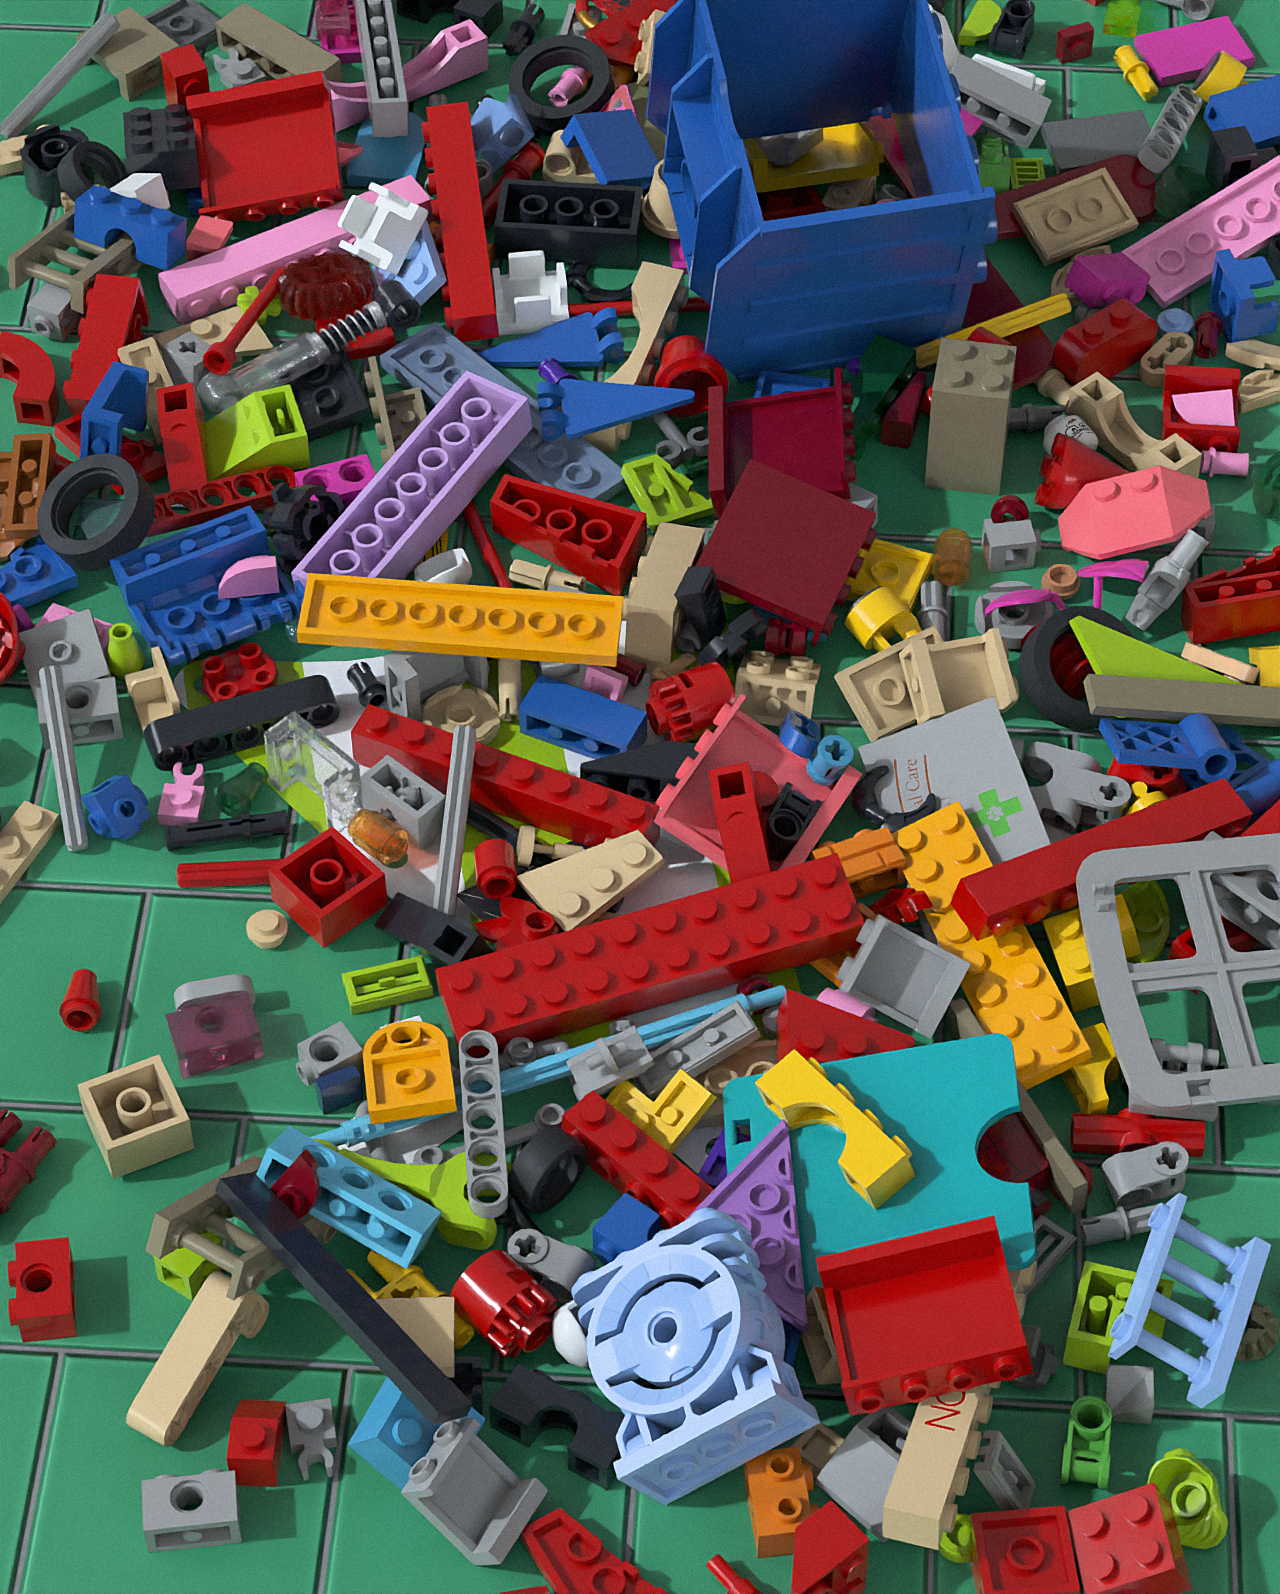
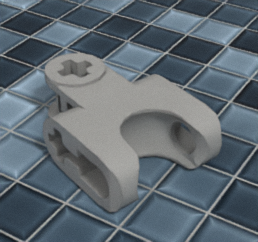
[1024,742,1132,834]

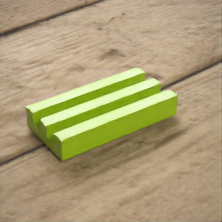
[341,955,433,1015]

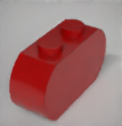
[1051,298,1157,386]

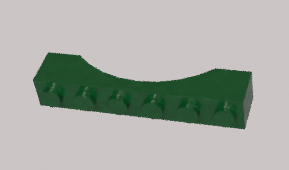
[848,334,919,461]

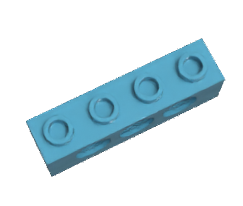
[257,1126,442,1269]

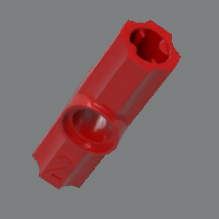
[1070,1108,1205,1157]

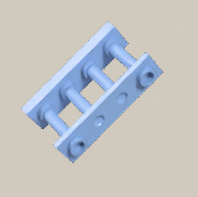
[1108,1192,1271,1409]

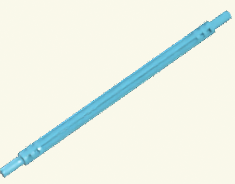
[311,985,786,1147]

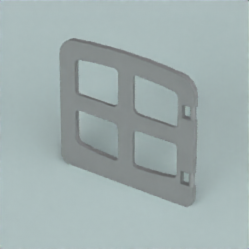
[1076,833,1280,1112]

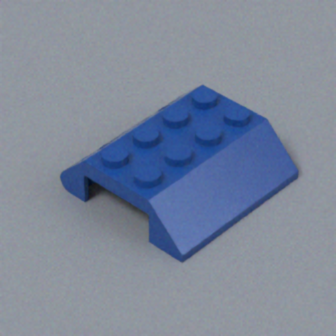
[109,506,305,668]

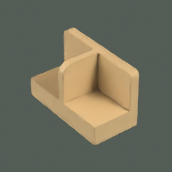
[124,646,181,733]

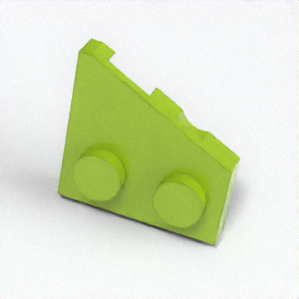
[620,454,715,533]

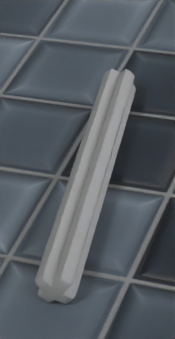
[0,12,120,140]
[39,665,89,852]
[433,725,477,919]

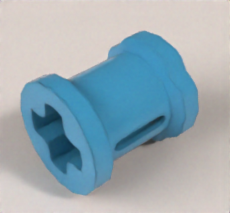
[806,735,854,786]

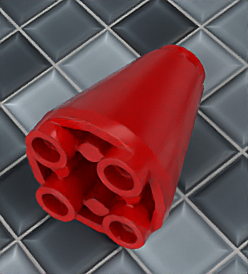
[1034,433,1130,509]

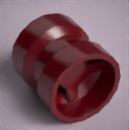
[765,617,808,657]

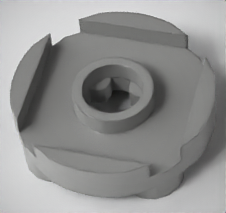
[974,581,1053,649]

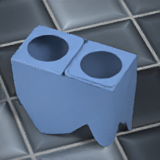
[471,91,535,174]

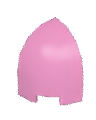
[1172,389,1235,426]
[218,555,280,599]

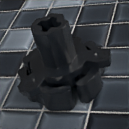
[261,483,345,574]

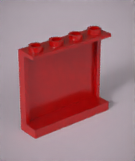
[186,70,344,222]
[816,1216,1033,1416]

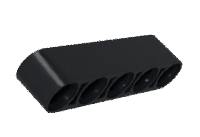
[143,675,341,771]

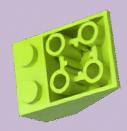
[204,384,311,482]

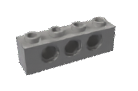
[1174,831,1280,949]

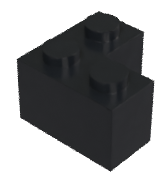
[1203,126,1278,197]

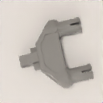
[1125,529,1209,631]

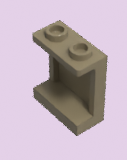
[76,7,179,101]

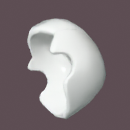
[414,548,472,585]
[552,1300,590,1368]

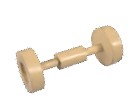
[515,825,612,868]

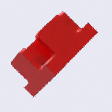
[970,1506,1080,1594]

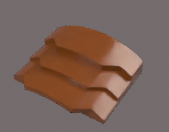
[0,433,56,562]

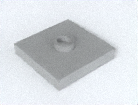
[19,609,112,703]

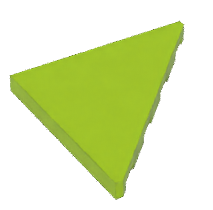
[1069,616,1243,738]

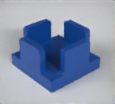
[1208,249,1280,343]

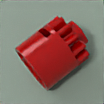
[645,661,737,743]
[450,1249,559,1359]

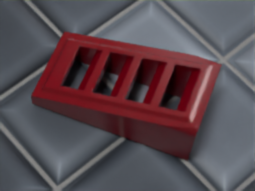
[881,371,927,449]

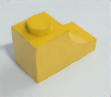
[1060,1022,1120,1114]

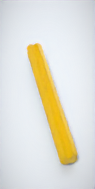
[913,292,1071,369]

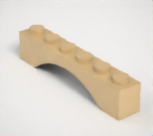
[582,261,689,454]

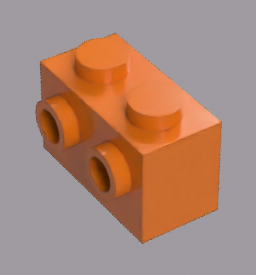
[743,1446,819,1559]

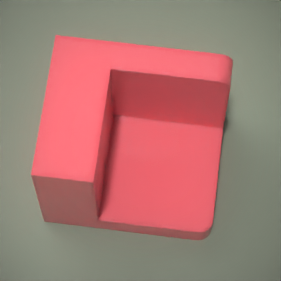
[185,215,233,262]

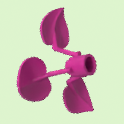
[985,559,1149,637]

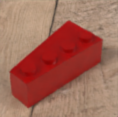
[63,274,151,417]
[490,474,647,596]

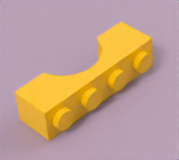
[755,1049,915,1210]

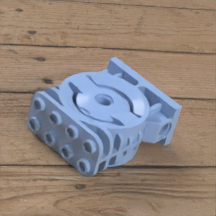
[571,1208,820,1506]

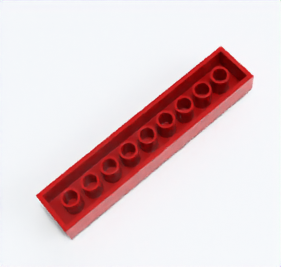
[435,853,864,1059]

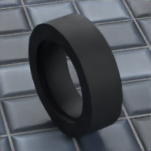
[509,35,615,136]
[37,454,156,571]
[1020,606,1135,730]

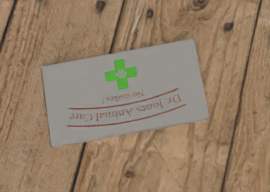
[858,696,1076,947]

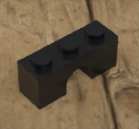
[396,0,503,39]
[489,1363,625,1490]

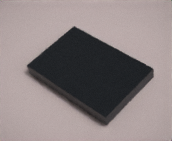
[273,345,374,443]

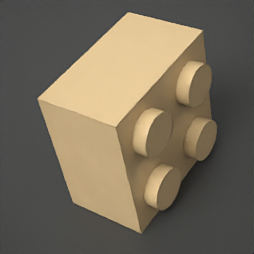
[78,1054,194,1179]

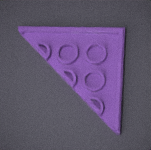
[683,1119,808,1334]

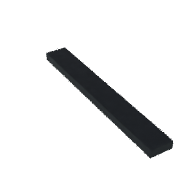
[215,1172,472,1426]

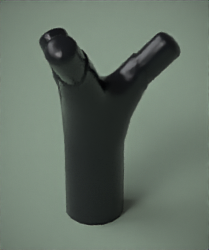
[494,1195,545,1249]

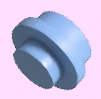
[1157,308,1193,337]

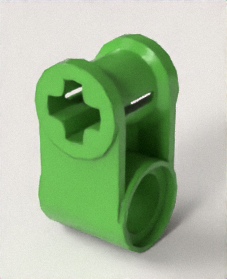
[1060,1396,1112,1490]

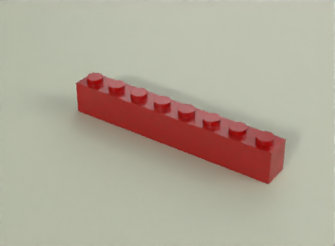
[421,101,499,342]
[351,704,660,847]
[950,778,1253,941]

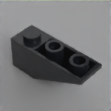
[580,740,699,802]
[374,892,494,967]

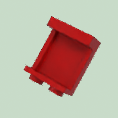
[1162,364,1240,453]

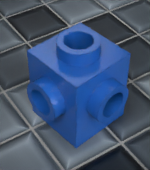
[80,774,151,841]

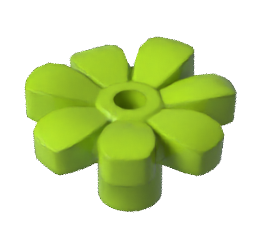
[237,286,283,325]

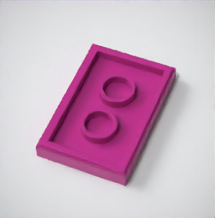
[1134,16,1255,87]

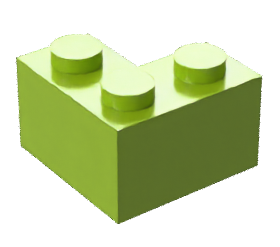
[1063,1261,1174,1374]

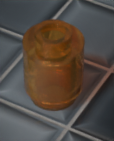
[931,528,973,586]
[348,809,409,865]

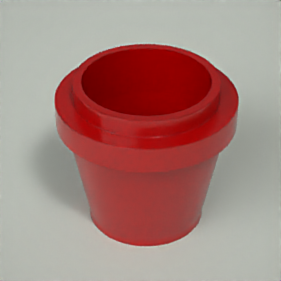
[654,335,729,419]

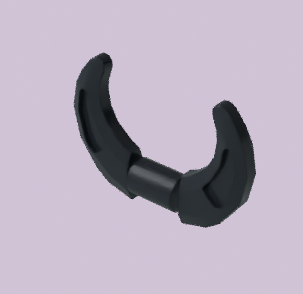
[565,263,633,303]
[851,765,936,834]

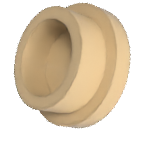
[246,910,288,949]

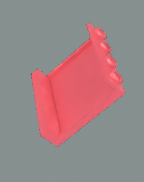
[653,693,862,872]

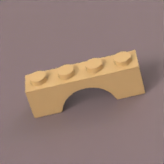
[1067,372,1202,478]

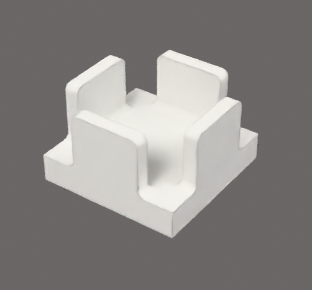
[338,182,429,276]
[491,250,569,335]

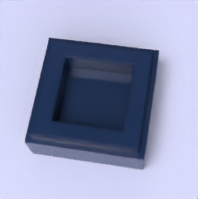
[315,1064,363,1115]

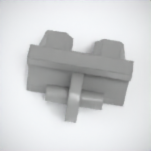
[566,1025,655,1097]

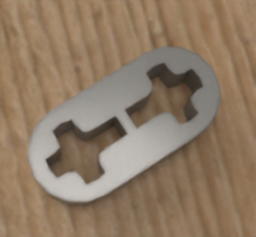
[174,974,256,1021]

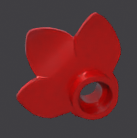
[475,896,558,952]

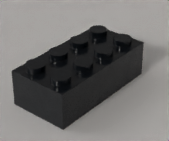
[494,179,643,266]

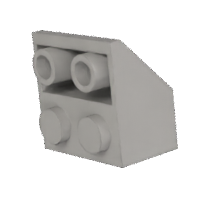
[815,1407,912,1543]

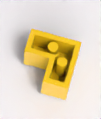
[1042,894,1141,1013]

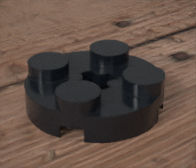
[697,609,770,669]

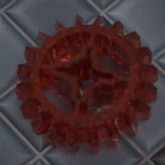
[278,252,375,322]

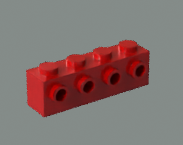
[562,1090,714,1230]

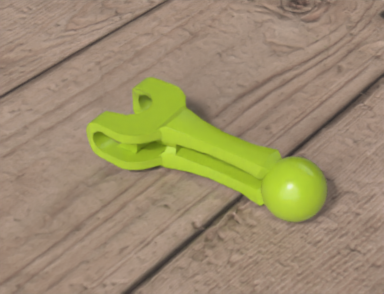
[314,1139,512,1249]

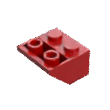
[791,1500,870,1594]

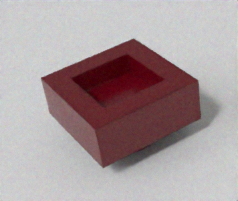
[1055,21,1095,64]

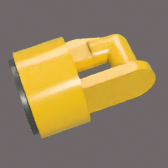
[1192,50,1250,103]
[844,586,921,653]

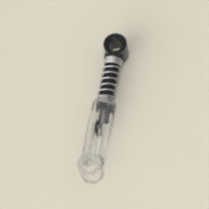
[197,280,421,417]

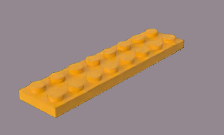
[297,573,624,667]
[892,800,1093,1090]

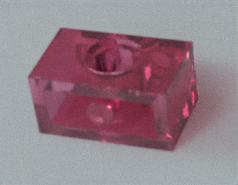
[165,993,264,1079]

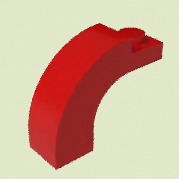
[0,331,60,427]

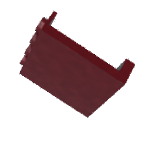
[708,368,857,518]
[695,459,878,647]

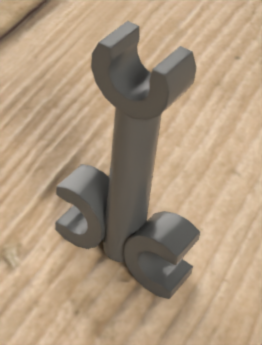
[643,411,709,469]

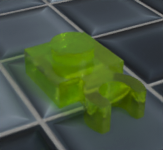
[1102,0,1141,38]

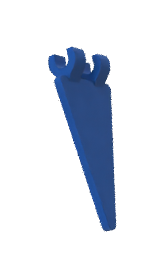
[477,307,626,367]
[537,379,695,441]

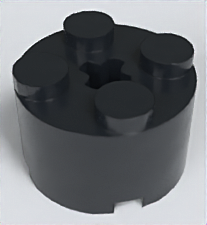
[20,125,95,208]

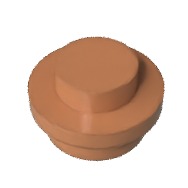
[1041,564,1080,600]

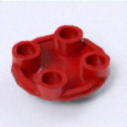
[201,642,279,703]

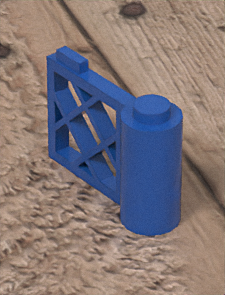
[1099,713,1236,783]
[1168,724,1280,827]

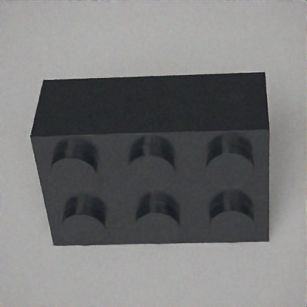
[123,104,201,191]

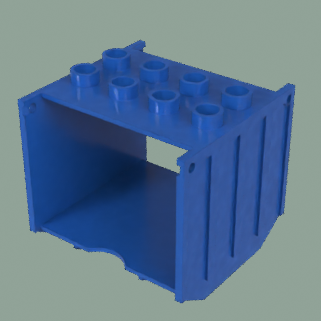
[646,0,998,383]

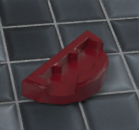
[270,1149,322,1219]

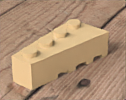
[622,522,705,674]

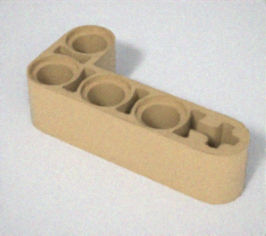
[126,1270,270,1447]

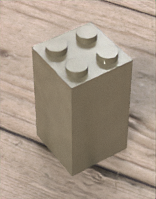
[925,338,1017,496]

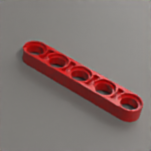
[146,465,296,537]

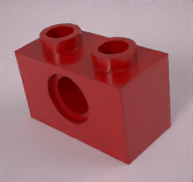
[8,1237,77,1343]

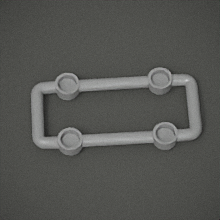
[355,1037,584,1165]

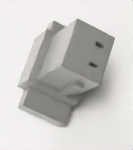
[609,1019,634,1036]

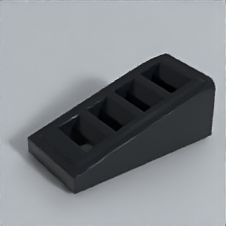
[674,566,727,647]

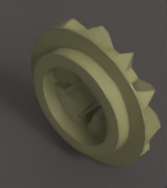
[1207,1298,1279,1361]

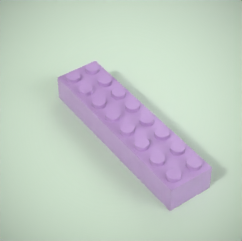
[291,370,532,591]

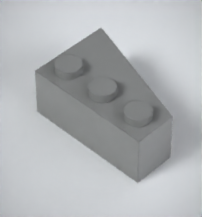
[949,54,1052,149]

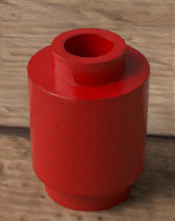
[473,839,518,900]

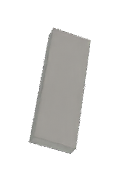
[636,1000,762,1102]

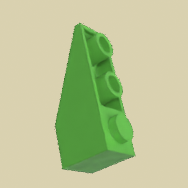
[974,135,1011,195]

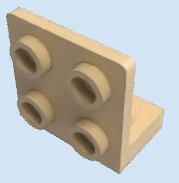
[734,651,821,726]

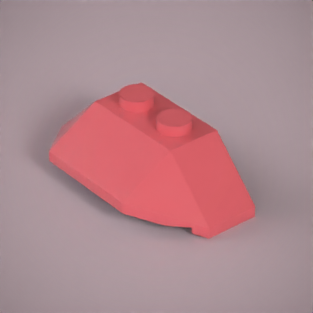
[1058,466,1212,560]

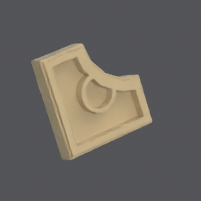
[374,1297,455,1377]

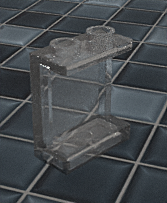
[264,711,364,833]

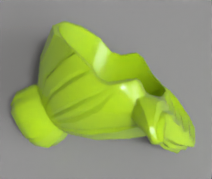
[1147,1448,1229,1550]

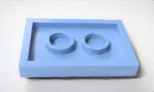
[372,219,447,306]

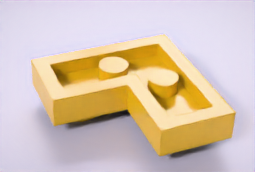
[605,1068,717,1155]

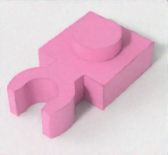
[157,762,206,825]

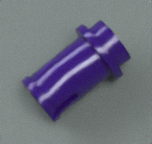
[538,357,578,385]

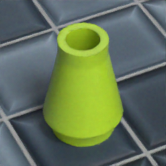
[106,623,145,679]

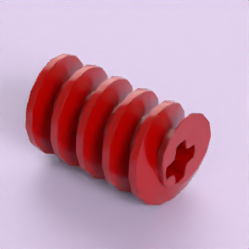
[1020,622,1095,700]

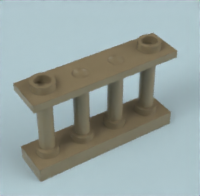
[7,206,145,314]
[145,1155,337,1301]

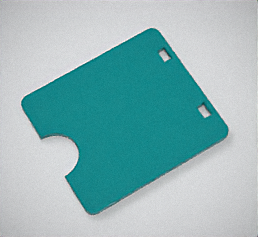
[723,1033,1037,1298]

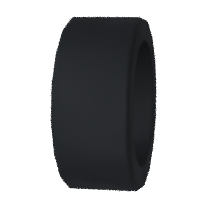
[58,141,128,202]
[507,1126,588,1213]

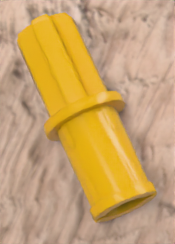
[1113,45,1158,101]

